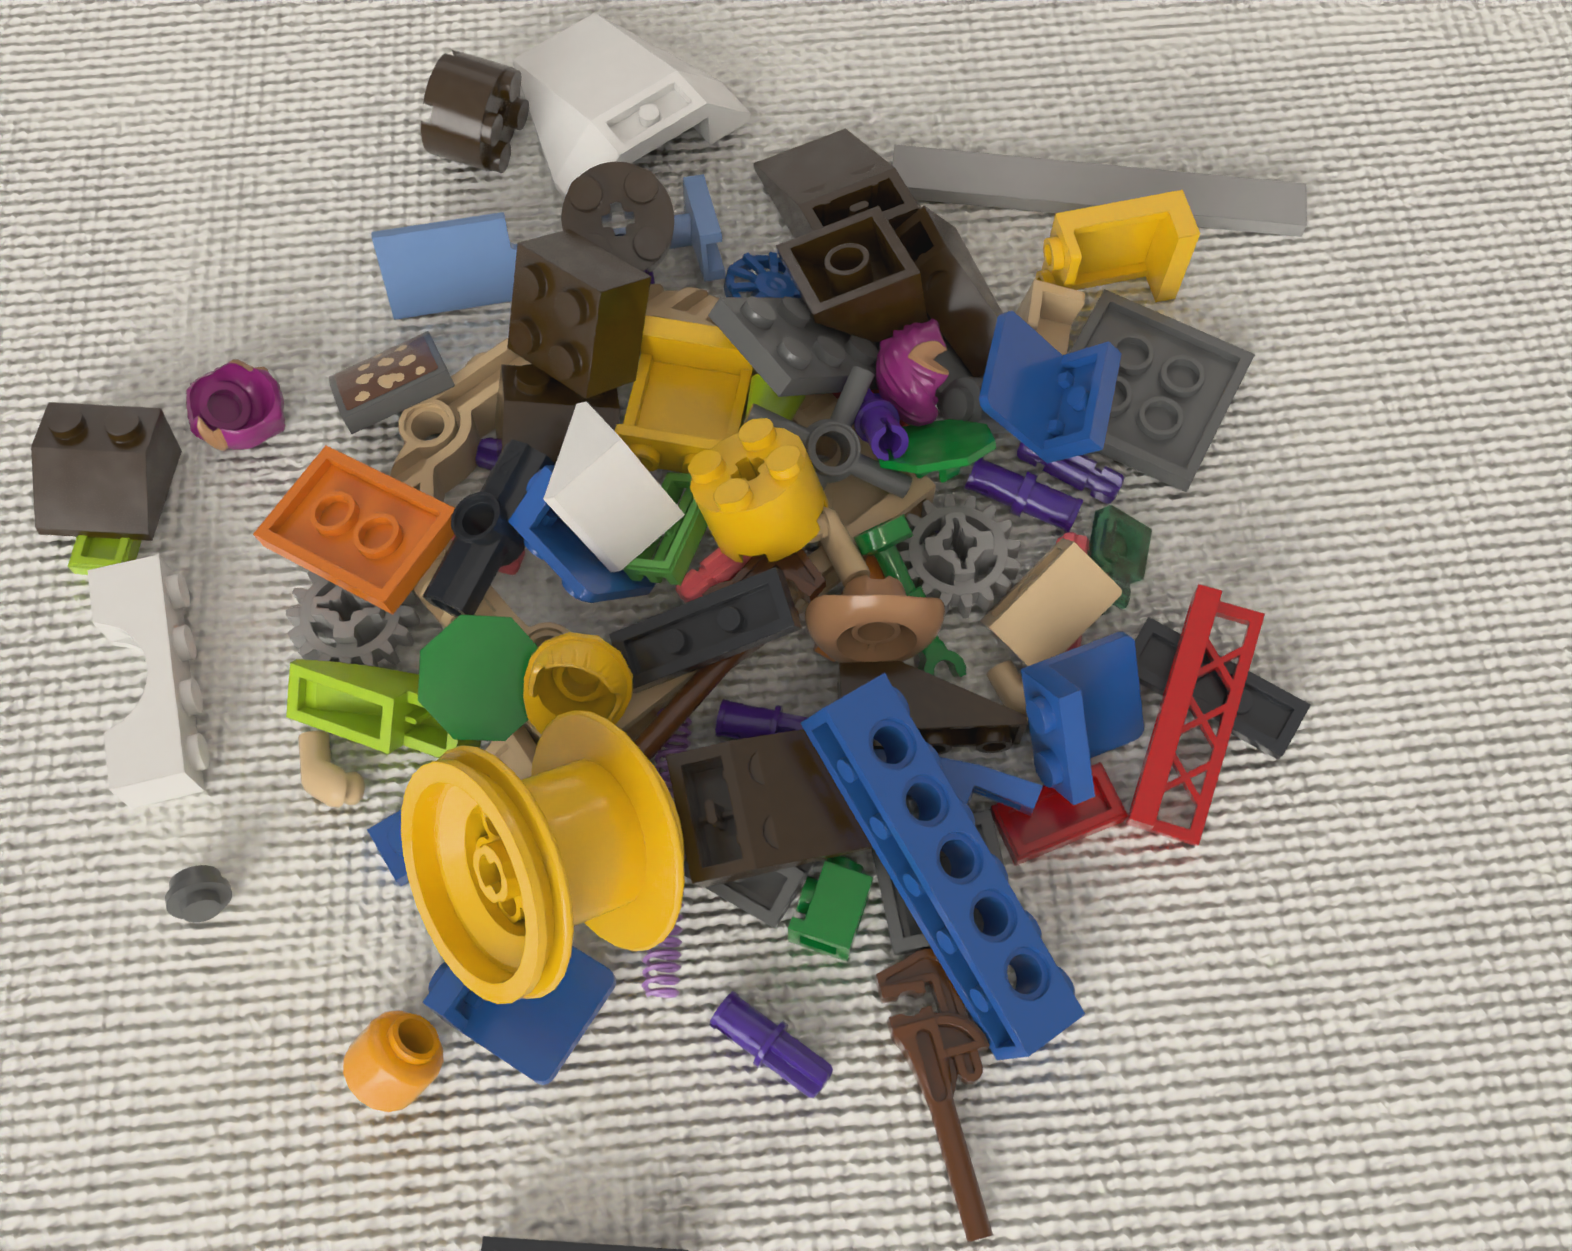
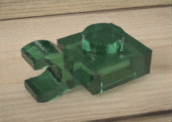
[1087,505,1152,616]

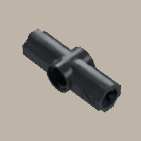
[422,439,555,618]

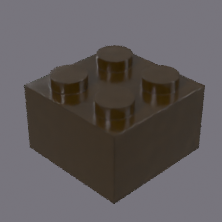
[507,229,652,399]

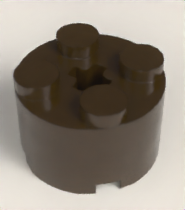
[421,50,529,173]
[561,161,674,275]

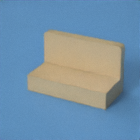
[980,538,1122,666]

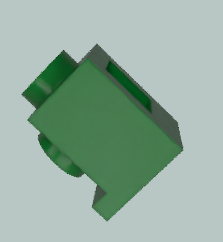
[788,856,873,962]

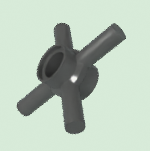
[744,366,912,499]

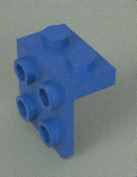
[979,311,1122,464]
[508,465,656,603]
[1021,631,1144,805]
[422,946,616,1085]

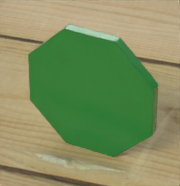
[877,419,996,483]
[417,614,538,741]

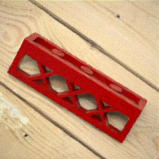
[1125,584,1265,846]

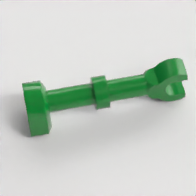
[853,514,966,677]

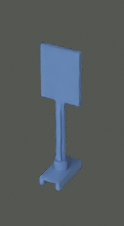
[371,174,726,320]

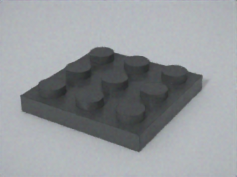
[1070,289,1255,493]

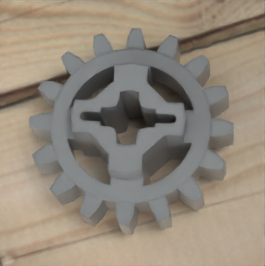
[896,494,1021,618]
[286,571,420,667]

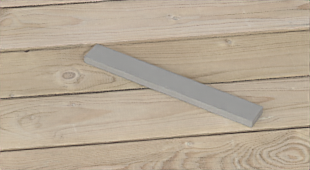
[892,144,1307,237]

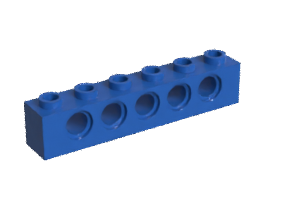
[801,673,1085,1060]

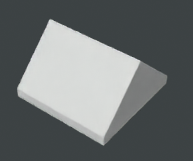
[543,402,685,572]

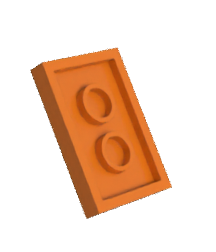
[253,445,455,615]

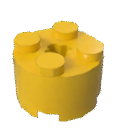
[687,418,828,563]

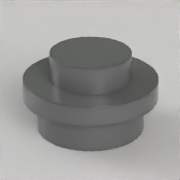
[165,865,232,923]

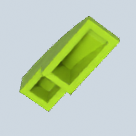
[286,659,481,758]

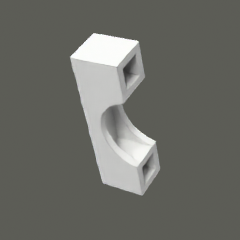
[87,554,210,808]

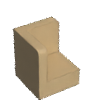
[1016,279,1085,355]

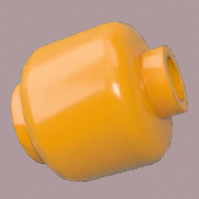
[343,1010,444,1112]

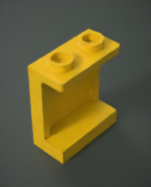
[1035,190,1200,303]
[615,315,756,474]

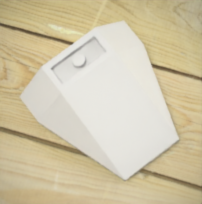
[512,13,751,198]

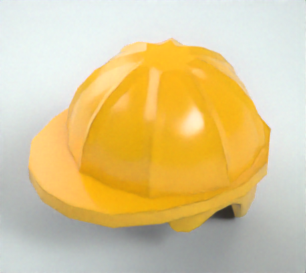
[523,632,633,735]

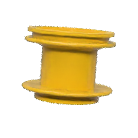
[401,710,685,1004]

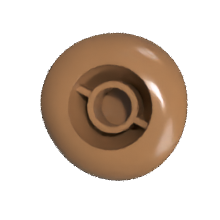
[805,575,945,663]

